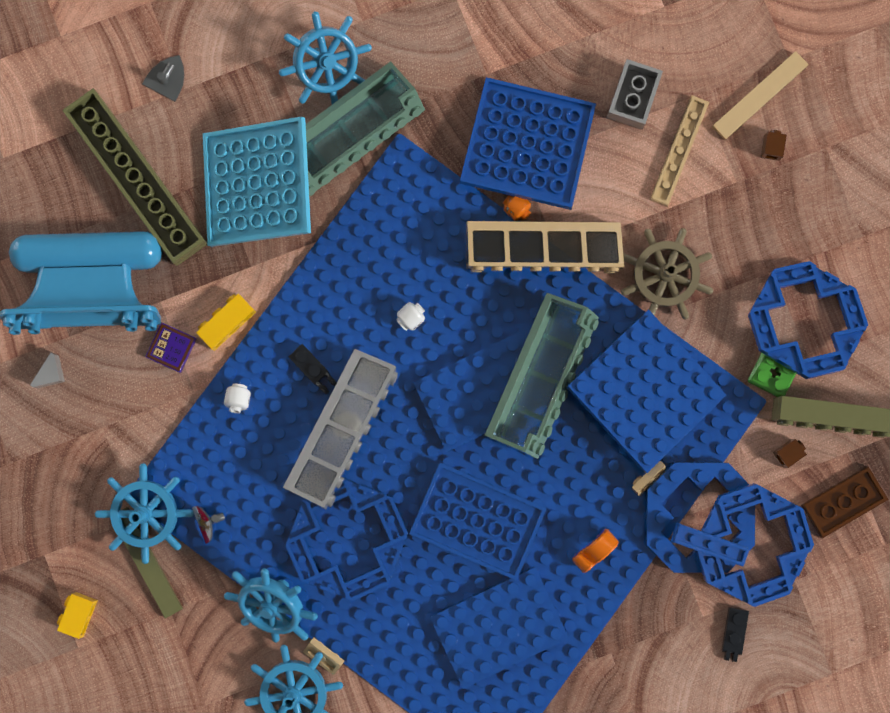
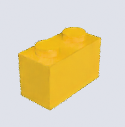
[57,592,98,639]

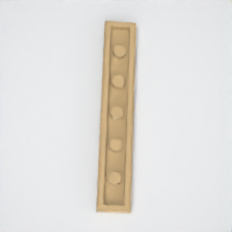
[712,51,809,140]
[650,95,709,207]

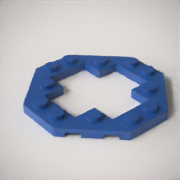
[748,261,868,379]
[645,462,755,573]
[285,479,408,601]
[695,483,814,607]

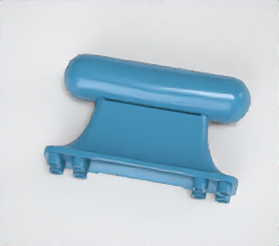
[0,231,163,335]

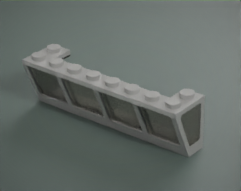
[283,349,398,510]

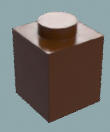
[761,130,787,161]
[773,439,807,468]

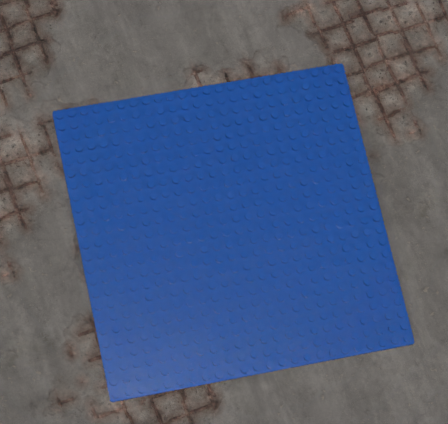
[130,134,766,713]

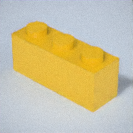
[196,293,256,351]

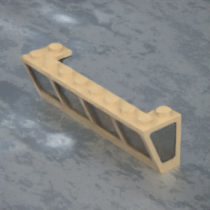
[466,221,624,273]

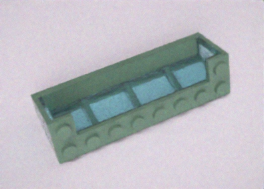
[306,61,425,196]
[485,293,599,459]

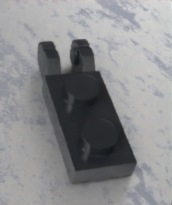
[288,344,337,395]

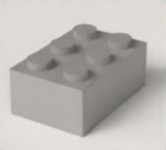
[606,59,663,130]

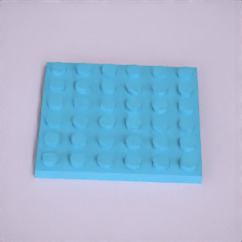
[203,116,311,247]

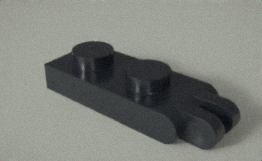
[722,607,749,662]

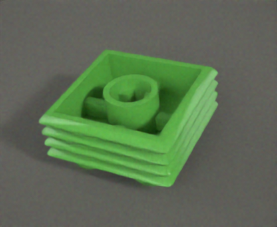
[747,353,796,397]

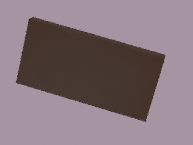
[801,466,889,538]

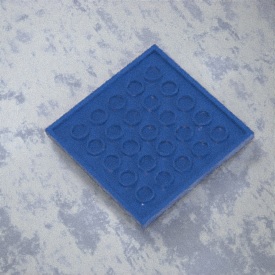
[460,77,596,210]
[566,310,726,474]

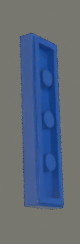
[670,523,750,567]

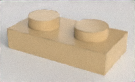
[632,461,666,496]
[303,637,344,675]

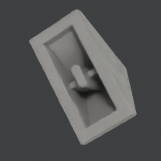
[30,353,65,388]

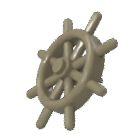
[621,228,713,320]

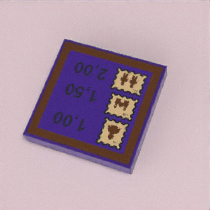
[145,322,197,373]

